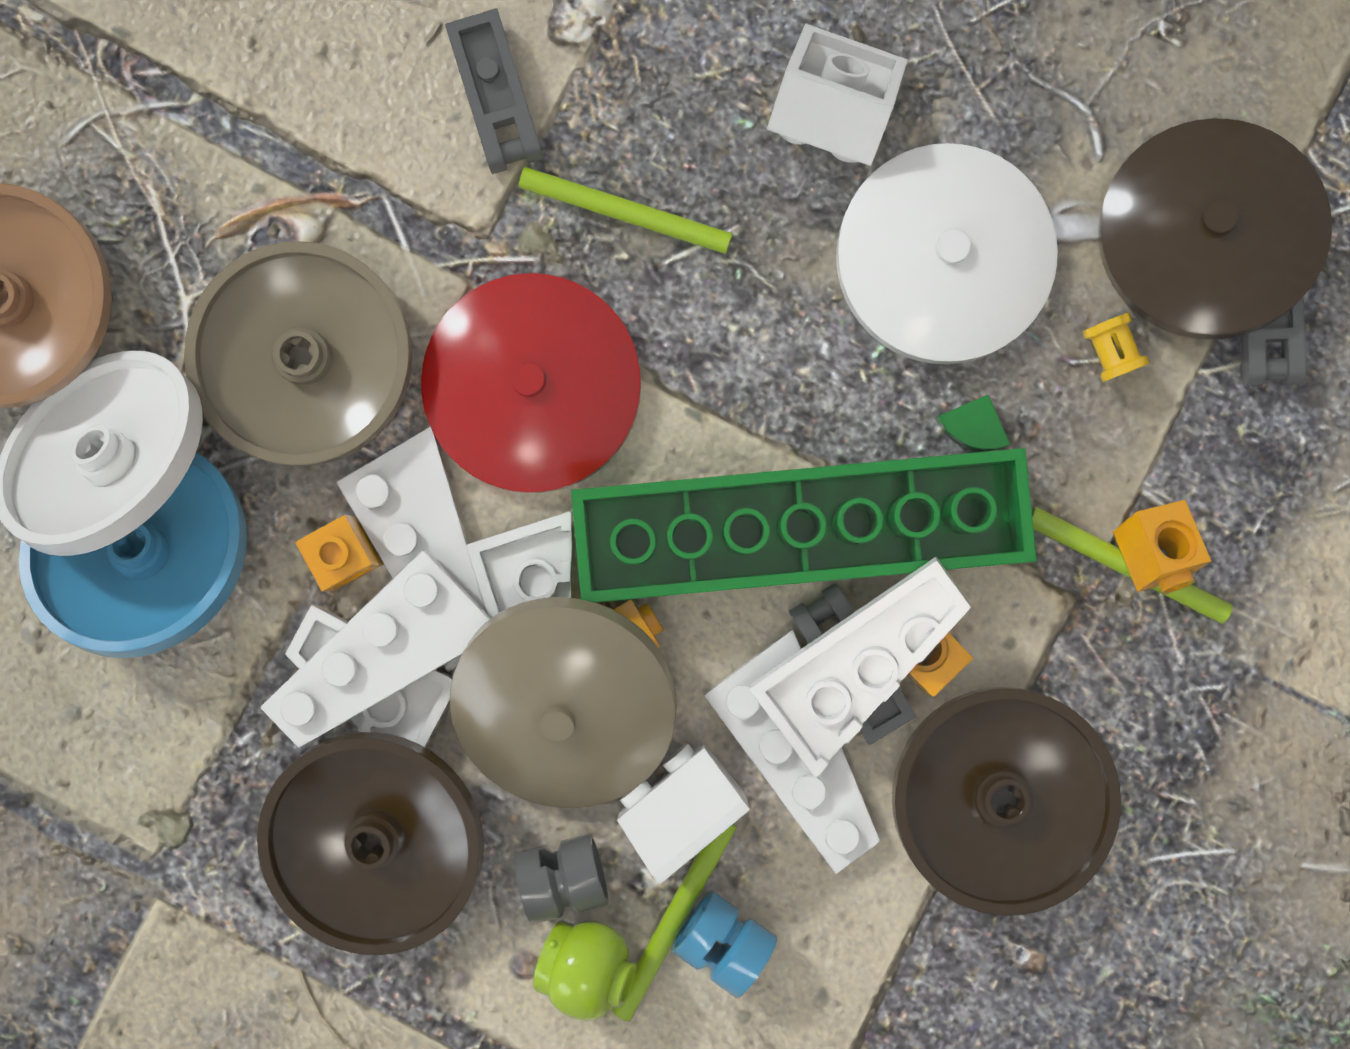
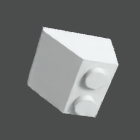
[767,23,908,166]
[617,742,750,885]

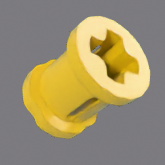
[1082,312,1150,383]

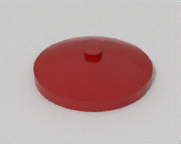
[421,273,641,493]

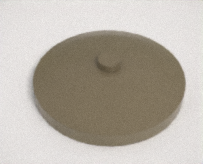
[184,241,413,466]
[450,597,677,808]

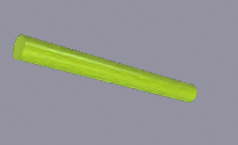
[519,167,733,254]
[1032,506,1233,624]
[611,823,737,1022]

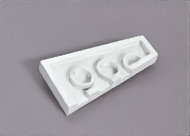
[336,427,487,672]
[260,550,491,748]
[749,557,971,778]
[704,629,880,874]

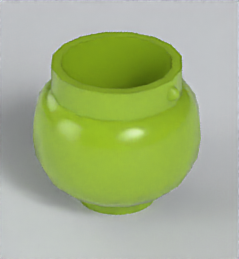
[533,921,636,1021]

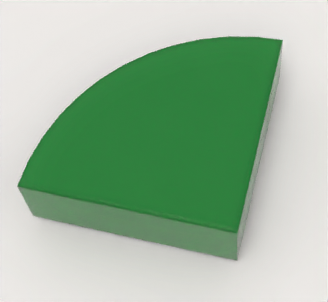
[935,395,1010,451]

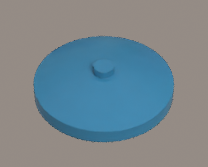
[19,452,247,658]

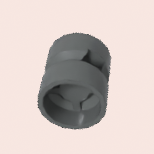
[514,833,609,925]

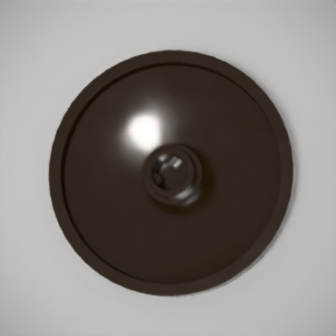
[1098,118,1332,340]
[892,687,1121,916]
[257,732,484,955]

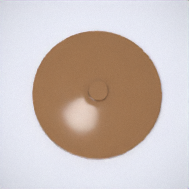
[0,183,112,408]

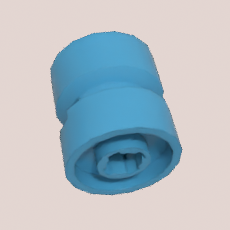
[672,891,777,998]

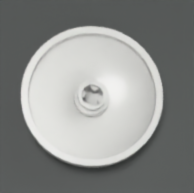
[836,143,1058,364]
[0,351,203,556]

